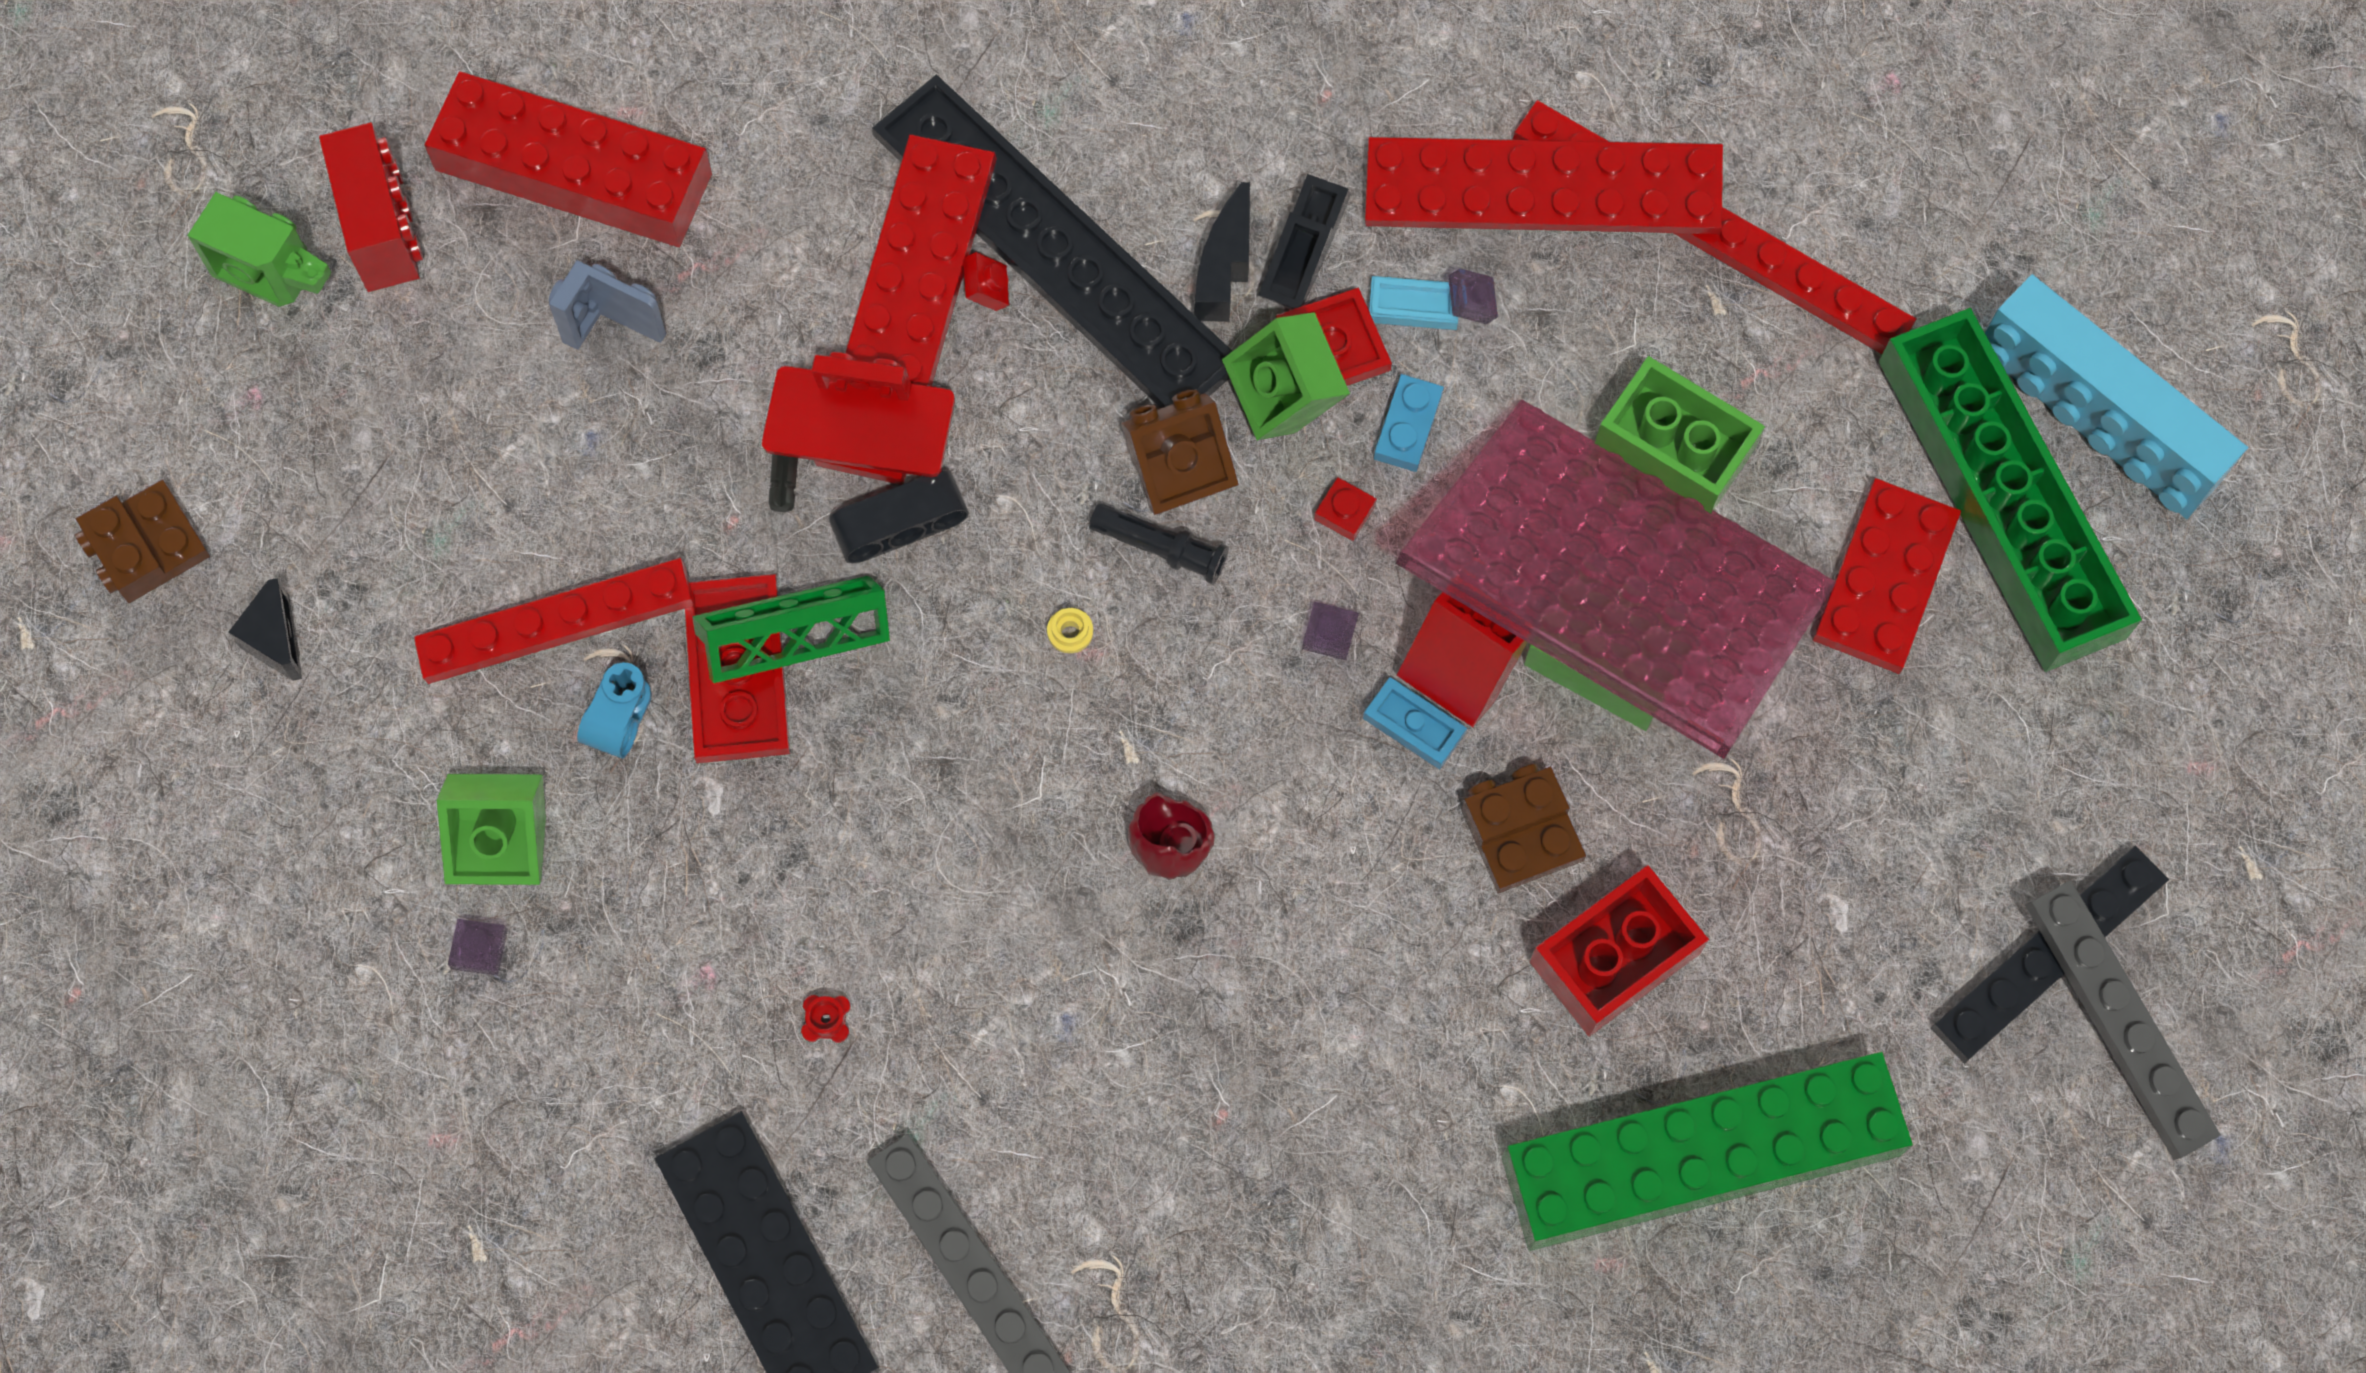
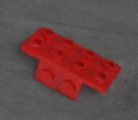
[762,352,955,477]

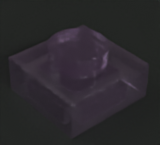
[1448,268,1498,324]
[1302,601,1359,661]
[447,919,508,976]

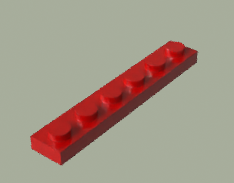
[414,558,695,684]

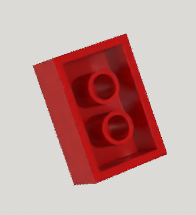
[319,122,423,292]
[1529,865,1709,1037]

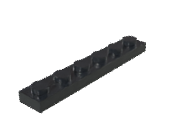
[1930,845,2169,1064]

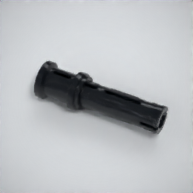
[1089,502,1229,585]

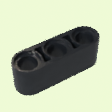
[829,471,969,564]

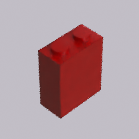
[1396,578,1534,728]

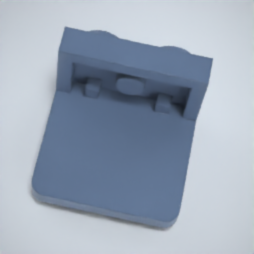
[549,260,666,350]

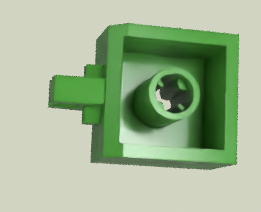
[187,192,332,307]

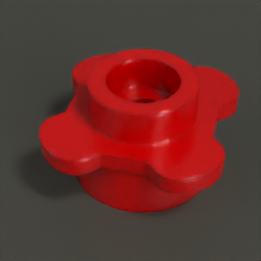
[801,995,851,1043]

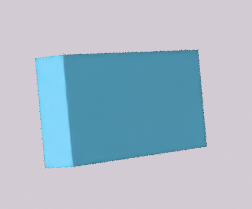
[1369,276,1461,330]

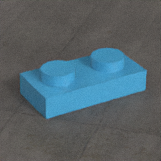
[1374,374,1444,472]
[1363,677,1467,770]

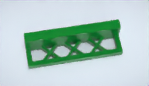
[692,576,890,683]

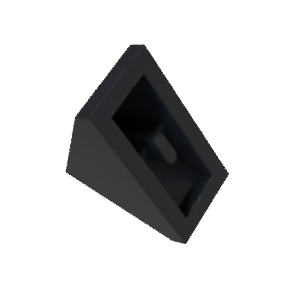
[228,578,302,681]

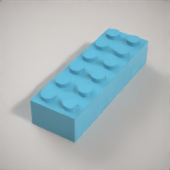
[1985,274,2249,519]

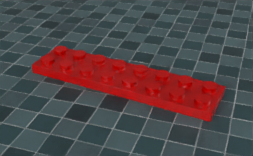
[814,135,997,485]
[1365,137,1723,234]

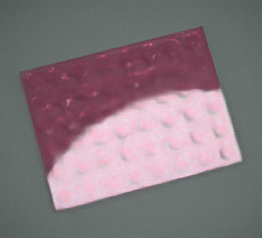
[1396,400,1836,759]

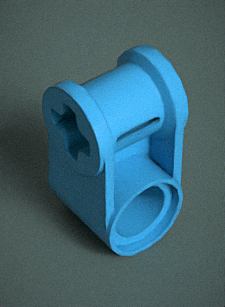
[577,662,652,759]

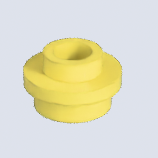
[1047,608,1093,653]

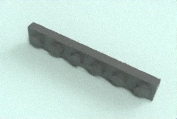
[2025,880,2221,1160]
[867,1134,1070,1373]

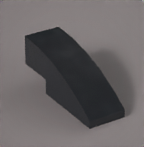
[1258,174,1351,309]
[1194,182,1250,322]

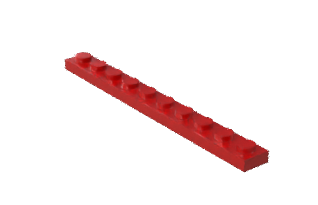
[1513,100,1917,354]

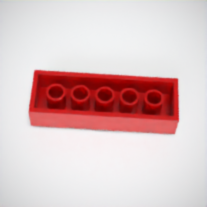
[424,71,712,248]

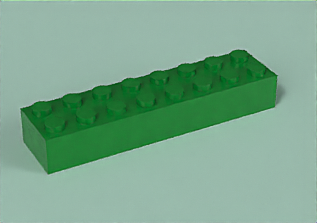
[1879,307,2142,672]
[1501,1052,1913,1251]

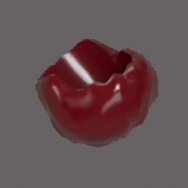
[1128,792,1215,880]

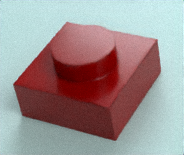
[964,252,1009,311]
[1314,477,1377,541]

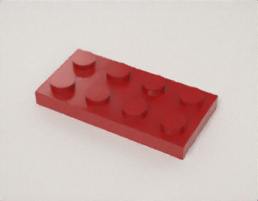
[1812,478,1961,674]
[685,574,790,764]

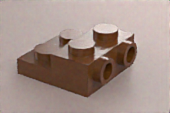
[1121,390,1239,515]
[74,479,211,603]
[1461,764,1586,894]

